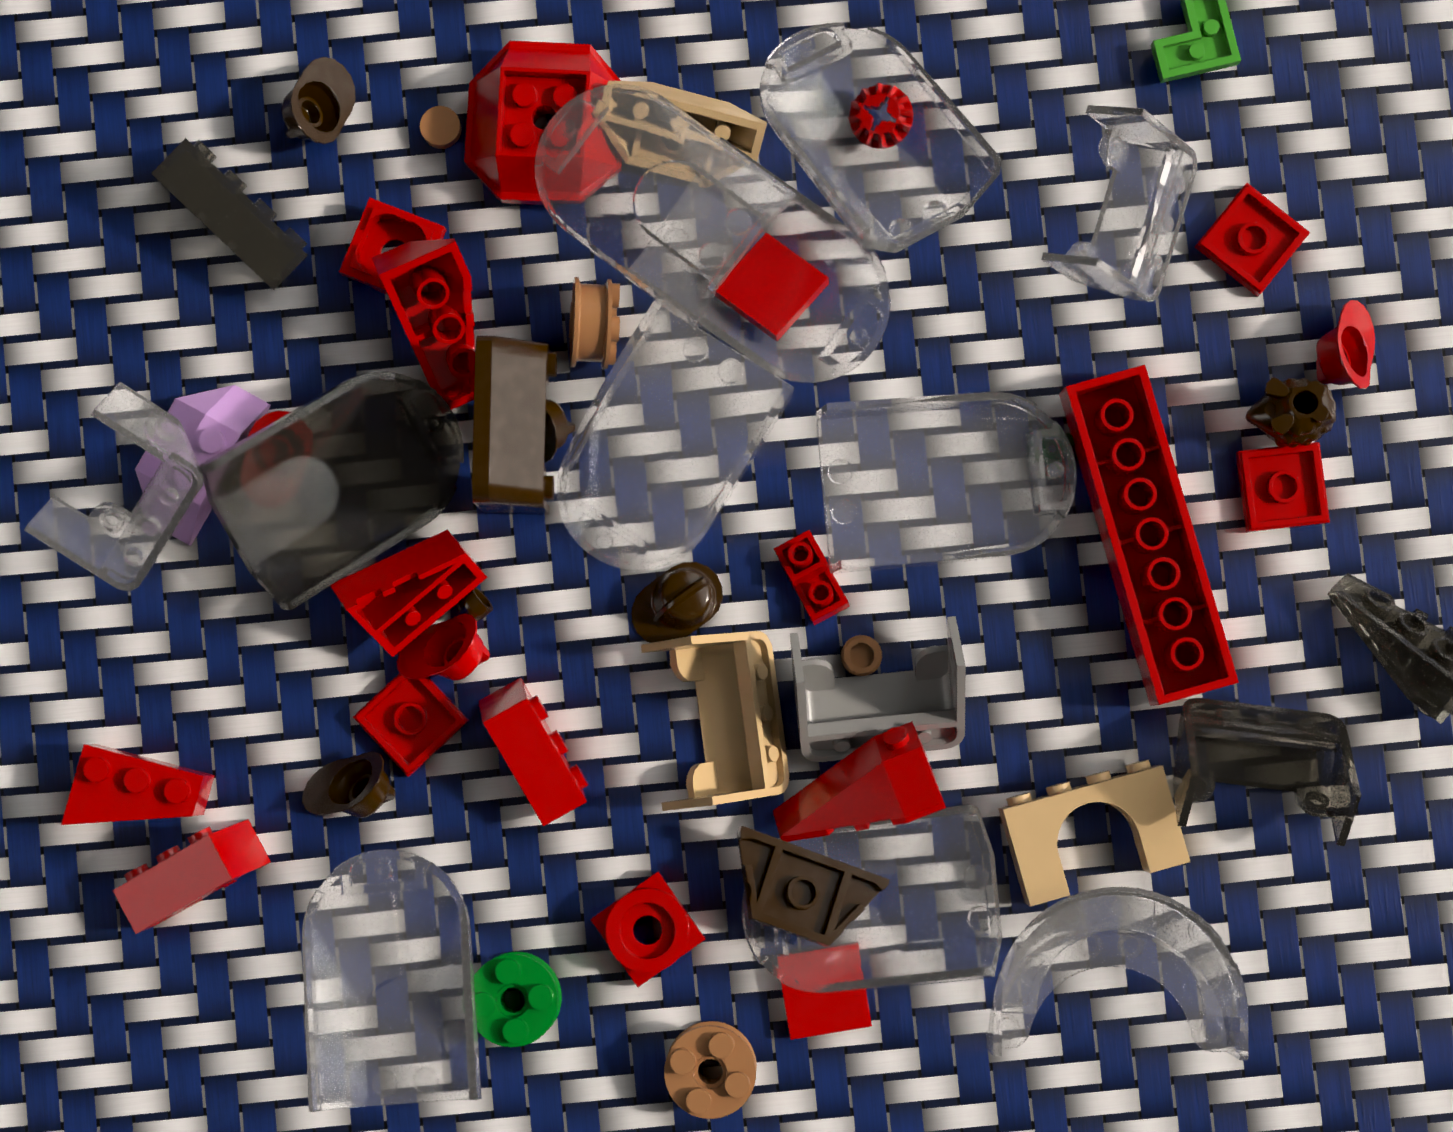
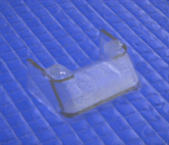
[1041,105,1197,302]
[24,382,204,591]

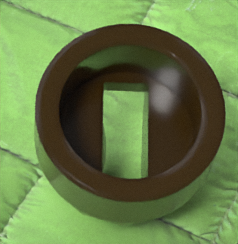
[457,587,493,621]

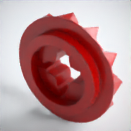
[848,83,914,149]

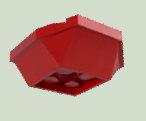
[464,40,626,207]

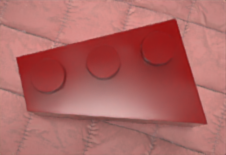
[479,677,589,826]

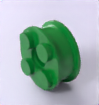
[467,951,562,1047]

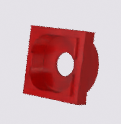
[339,197,447,295]
[590,871,706,987]

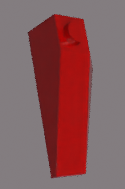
[773,721,946,842]

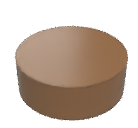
[420,106,462,149]
[841,635,882,676]

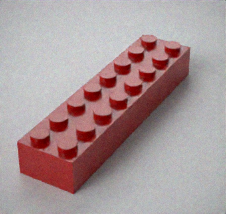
[1059,365,1239,706]

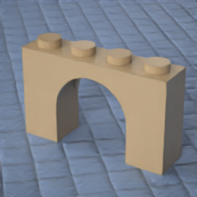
[998,759,1190,907]

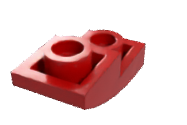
[773,530,850,626]

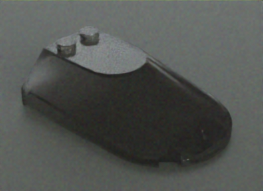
[200,371,464,610]

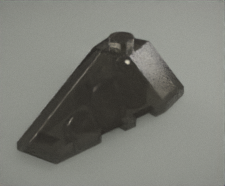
[1327,573,1453,724]

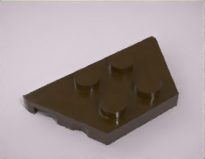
[737,826,890,947]

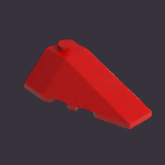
[372,238,475,414]

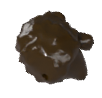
[1245,377,1337,448]

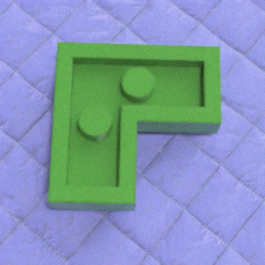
[1150,0,1241,83]

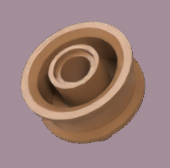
[569,277,620,369]
[664,1021,757,1119]

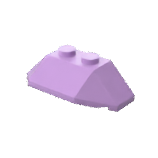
[135,385,271,546]

